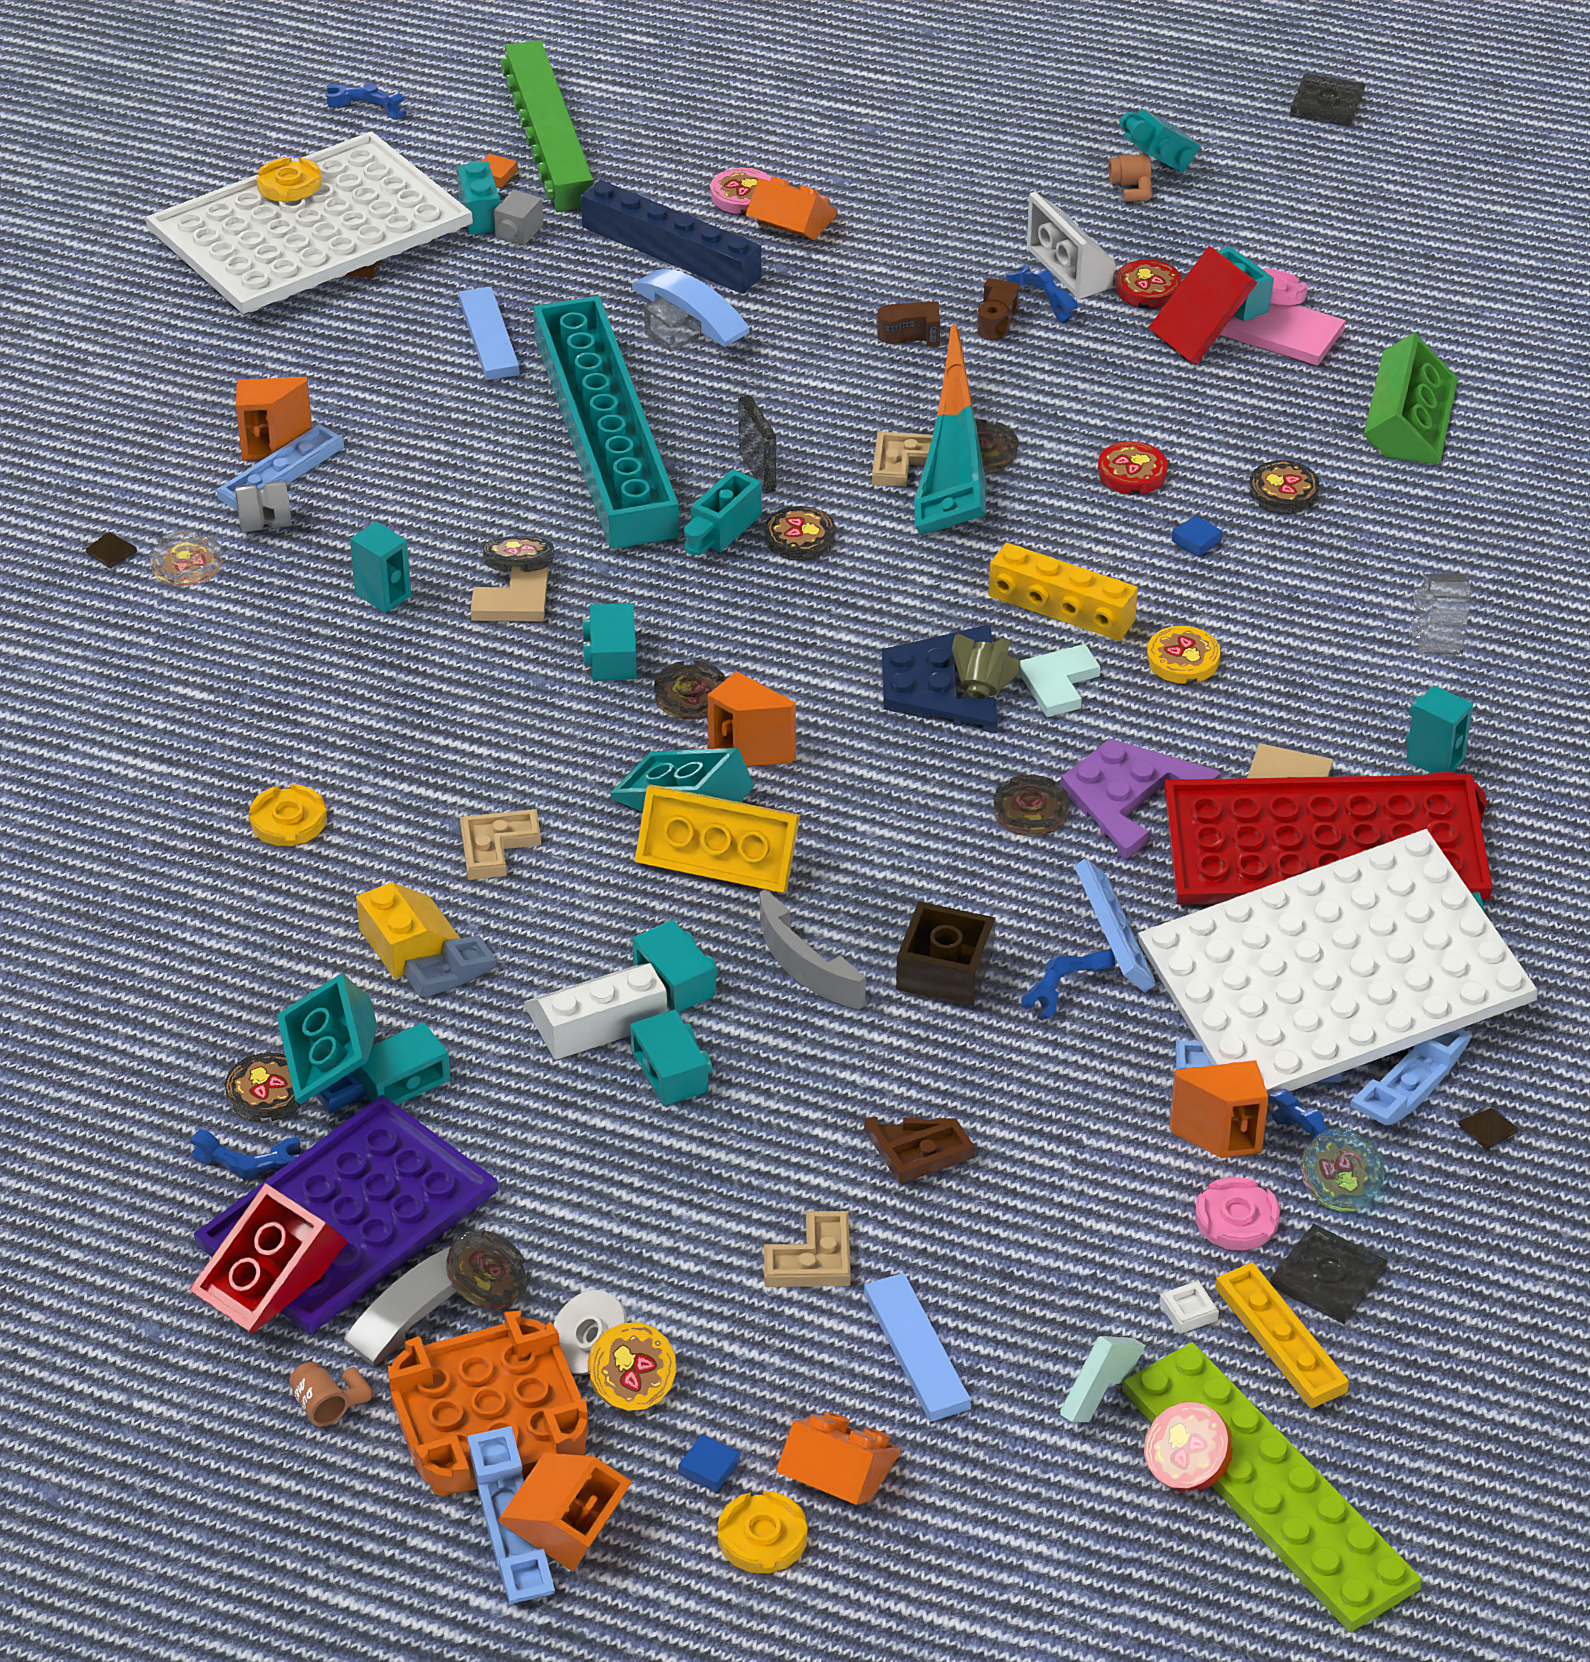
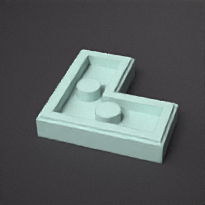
[1018,644,1100,717]
[1060,1336,1146,1422]

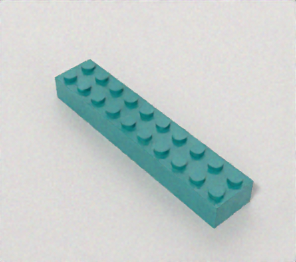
[533,296,679,549]

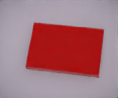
[1148,245,1258,365]

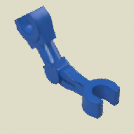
[326,84,406,120]
[1005,266,1078,323]
[1021,951,1116,1021]
[1268,1089,1341,1152]
[190,1129,301,1180]

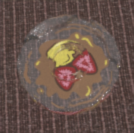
[150,530,223,586]

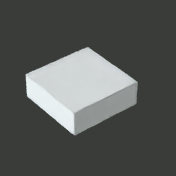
[1159,1280,1219,1334]

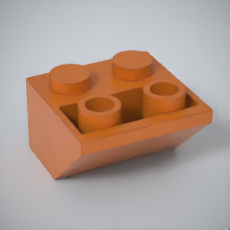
[745,176,838,240]
[236,377,312,461]
[707,671,796,766]
[1169,1060,1268,1158]
[776,1411,901,1505]
[497,1453,632,1572]

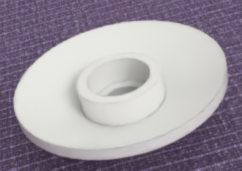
[553,1290,627,1375]

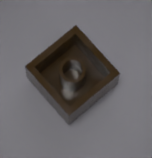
[896,901,996,1006]

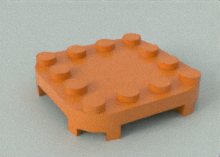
[388,1310,589,1496]

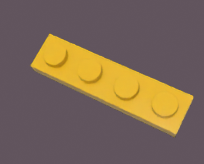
[1215,1262,1349,1409]

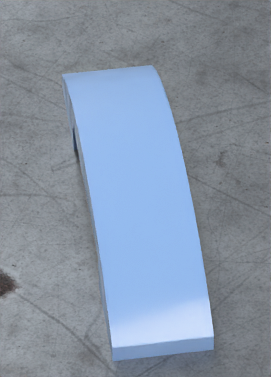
[632,269,749,347]
[1350,1028,1471,1125]
[467,1426,555,1604]

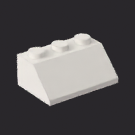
[1027,192,1116,299]
[524,963,667,1060]

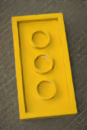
[634,784,800,893]

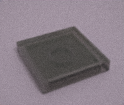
[1290,73,1366,127]
[738,395,777,494]
[1270,1223,1388,1325]

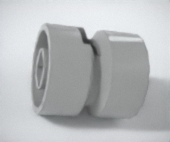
[235,480,292,533]

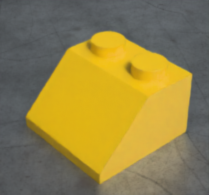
[356,882,461,979]

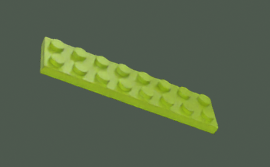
[1122,1342,1422,1633]

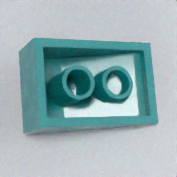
[610,748,755,812]
[277,973,377,1105]

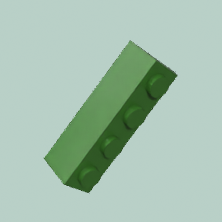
[1364,332,1458,464]

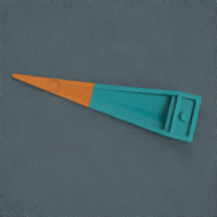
[914,324,988,535]

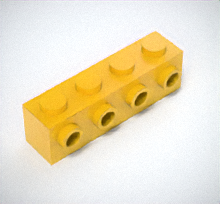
[989,542,1138,641]

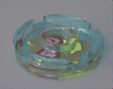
[1300,1128,1385,1212]

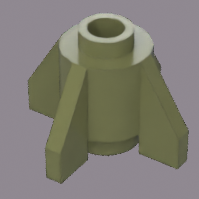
[952,634,1020,699]

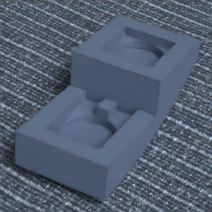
[403,935,497,998]

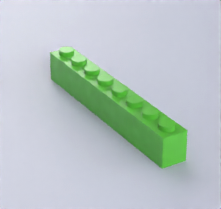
[500,40,593,212]

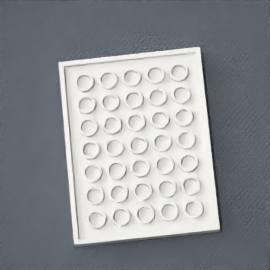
[146,131,473,314]
[1138,829,1537,1095]

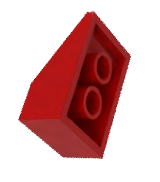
[189,1183,348,1334]

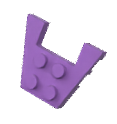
[1061,739,1221,860]

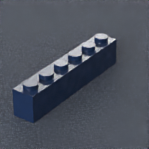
[581,180,762,294]

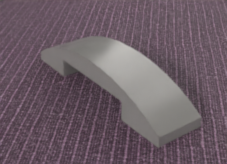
[760,889,866,1009]
[344,1242,500,1367]

